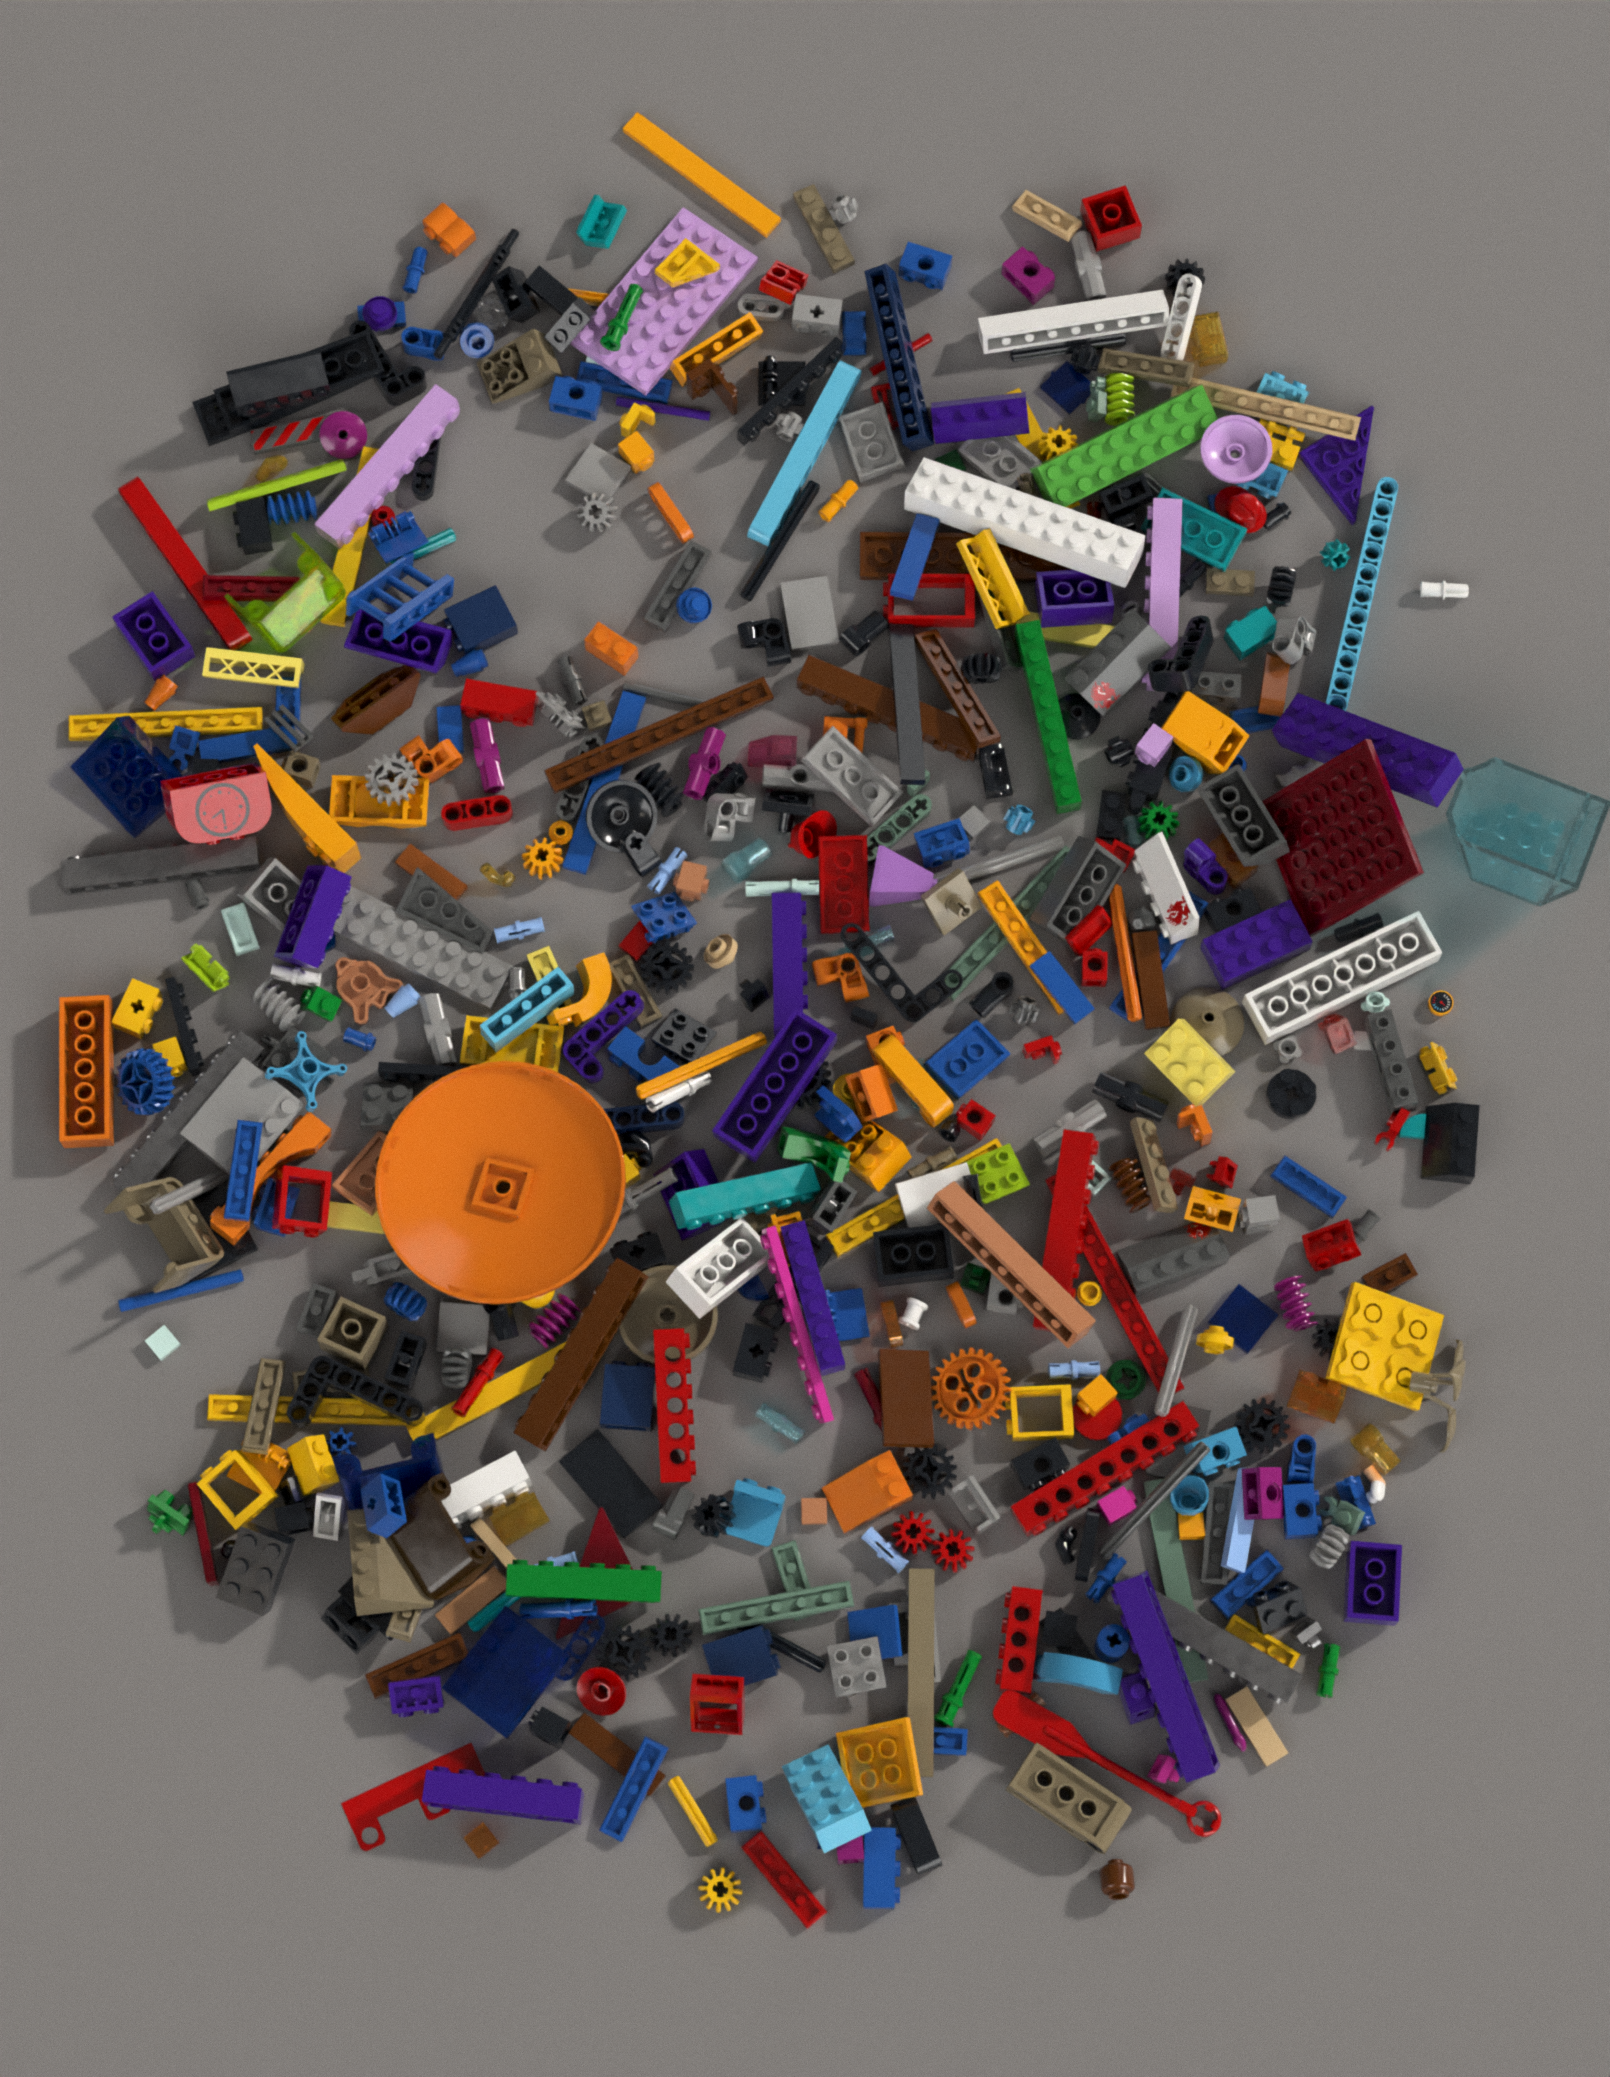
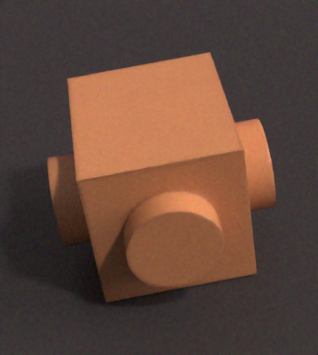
[673,861,710,901]

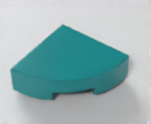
[1399,1114,1426,1140]

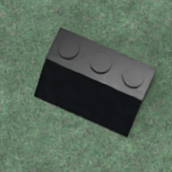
[1421,1102,1480,1184]

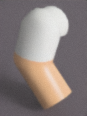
[1363,1465,1386,1504]

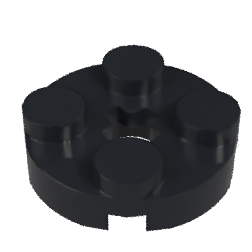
[1266,1069,1316,1120]

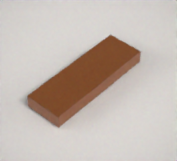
[395,844,468,901]

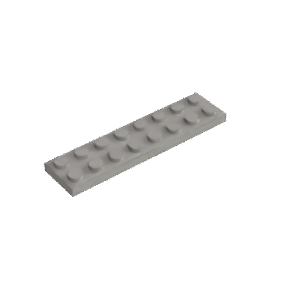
[333,886,514,1011]

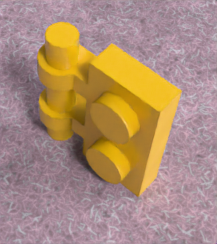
[1259,419,1306,471]

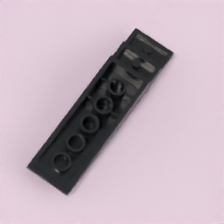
[192,329,384,447]

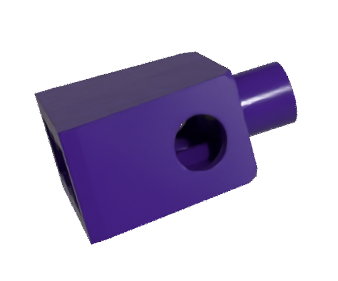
[1119,1670,1155,1725]

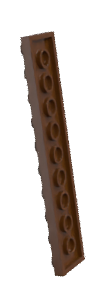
[860,532,1073,582]

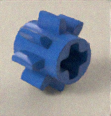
[326,1427,357,1460]

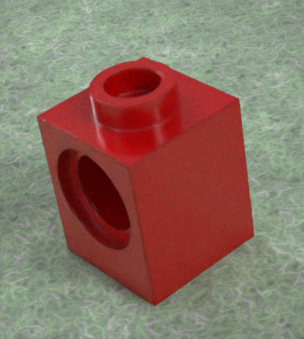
[1081,948,1108,987]
[956,1099,996,1141]

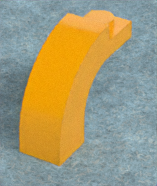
[547,952,612,1027]

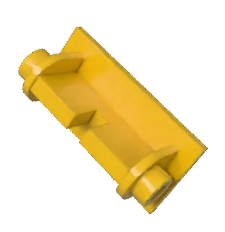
[1419,1042,1457,1095]

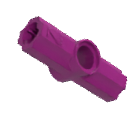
[470,718,505,794]
[683,727,726,800]

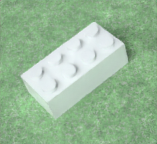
[666,1218,770,1319]
[441,1451,532,1530]

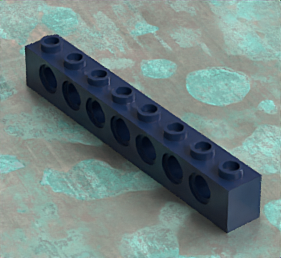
[864,263,934,452]

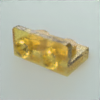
[489,1492,550,1547]

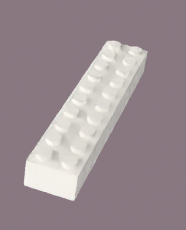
[904,458,1145,588]

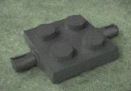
[261,1026,334,1094]

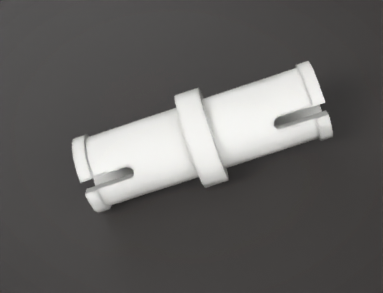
[270,963,322,987]

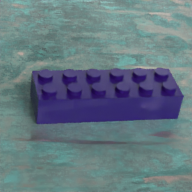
[712,1008,837,1163]
[422,1766,584,1825]

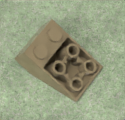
[476,328,563,404]

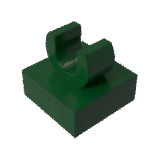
[960,1262,991,1295]

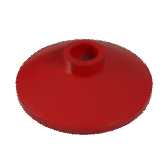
[577,1667,626,1716]

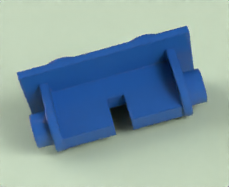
[1335,1476,1376,1530]

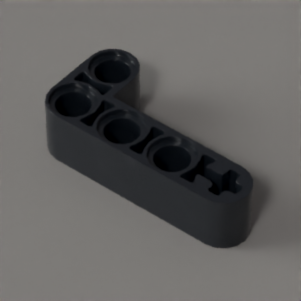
[349,320,427,406]
[1147,615,1214,692]

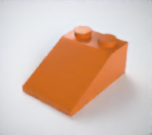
[821,1450,913,1534]

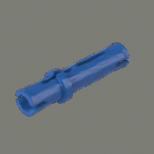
[519,1599,597,1620]

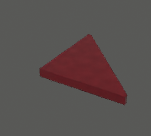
[555,1507,633,1640]

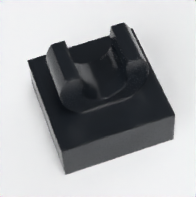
[739,979,770,1012]
[279,1476,312,1506]

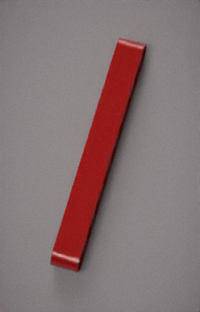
[118,476,253,651]

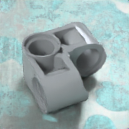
[1272,616,1317,664]
[703,793,756,842]

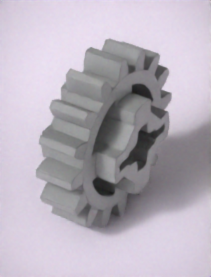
[365,753,418,807]

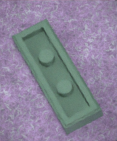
[771,1540,817,1622]

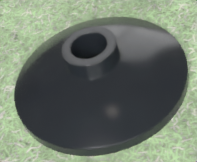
[1058,693,1101,740]

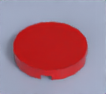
[1073,1399,1122,1441]

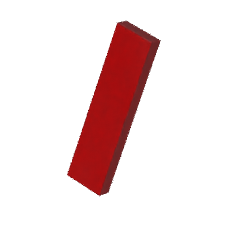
[741,1831,827,1929]

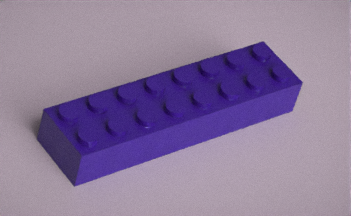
[1271,693,1464,808]
[1111,1570,1220,1783]

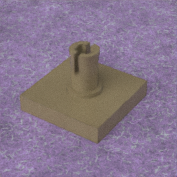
[920,868,982,935]

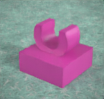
[1147,1754,1180,1784]

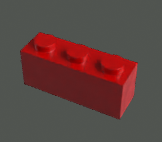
[460,678,539,727]

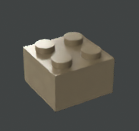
[317,1297,389,1370]

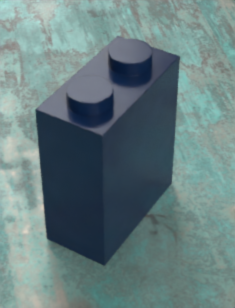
[442,585,518,655]
[600,1361,656,1432]
[702,1625,781,1686]

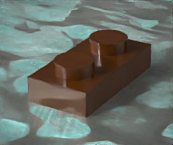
[1361,1253,1418,1293]

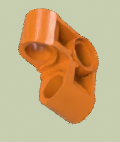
[399,735,463,783]
[811,953,869,1003]

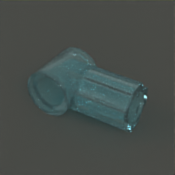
[721,837,772,884]

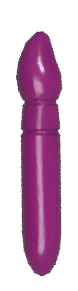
[1214,1693,1246,1752]

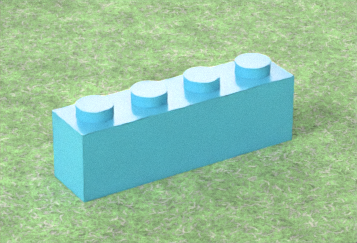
[480,967,574,1052]

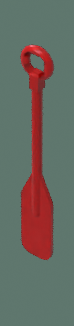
[993,1690,1222,1837]

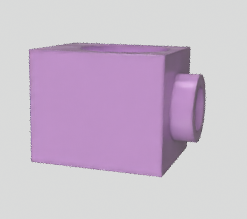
[1135,723,1173,767]

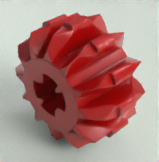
[891,1511,935,1555]
[931,1529,974,1573]

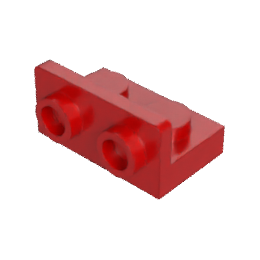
[1302,1219,1361,1272]

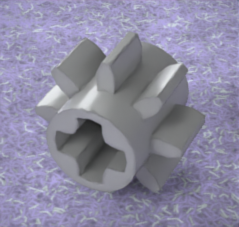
[828,194,859,223]
[775,412,804,442]

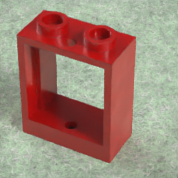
[272,1165,332,1238]
[690,1674,745,1735]

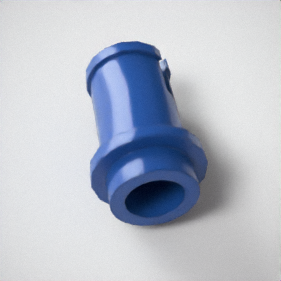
[343,1027,376,1052]

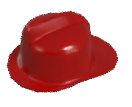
[1214,486,1267,534]
[787,810,837,859]

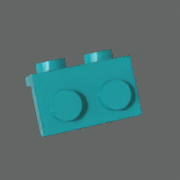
[576,194,627,249]

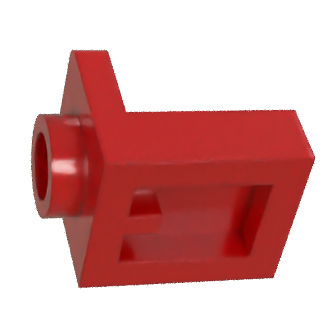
[1022,1035,1062,1064]

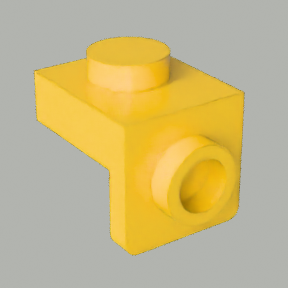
[619,403,656,438]

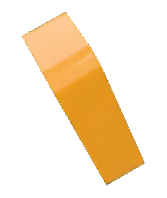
[872,1034,954,1128]

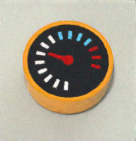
[1428,990,1454,1016]

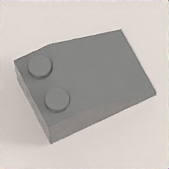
[237,858,301,932]

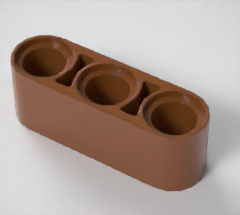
[1258,652,1290,717]

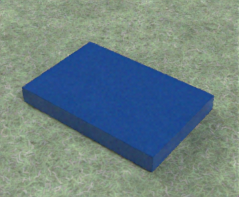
[923,1019,1011,1101]

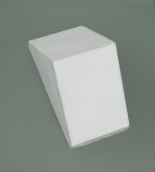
[313,1492,346,1541]

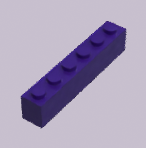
[772,893,808,1038]
[780,1220,845,1376]

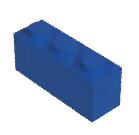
[863,1827,901,1909]

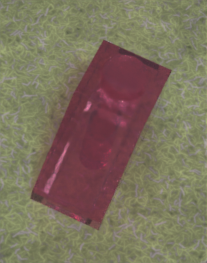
[748,735,797,767]

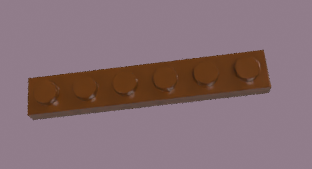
[914,629,1001,749]

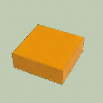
[1177,1512,1205,1540]

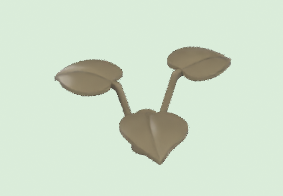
[1410,1340,1466,1453]

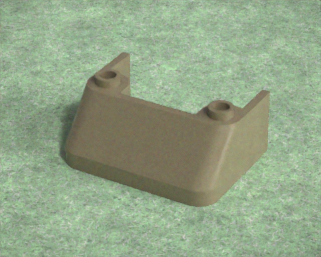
[103,1177,224,1293]

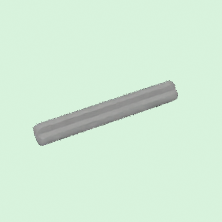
[149,1169,227,1214]

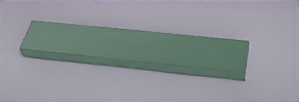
[698,1581,854,1635]

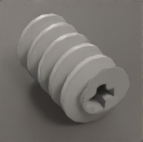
[252,977,306,1032]

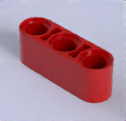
[441,795,513,831]

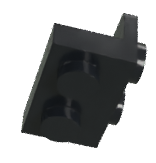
[1245,1581,1307,1634]

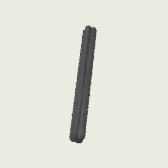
[1098,1441,1210,1558]

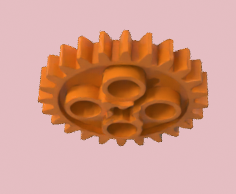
[931,1347,1012,1430]

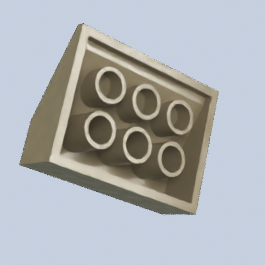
[347,1509,434,1616]

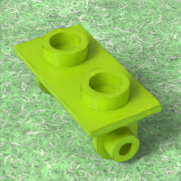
[181,943,230,992]

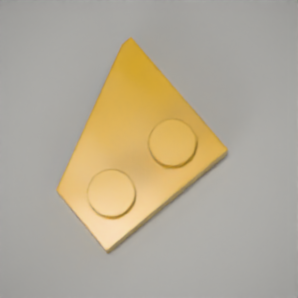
[655,238,720,288]

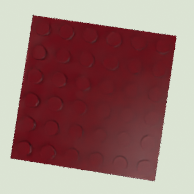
[1262,739,1424,937]

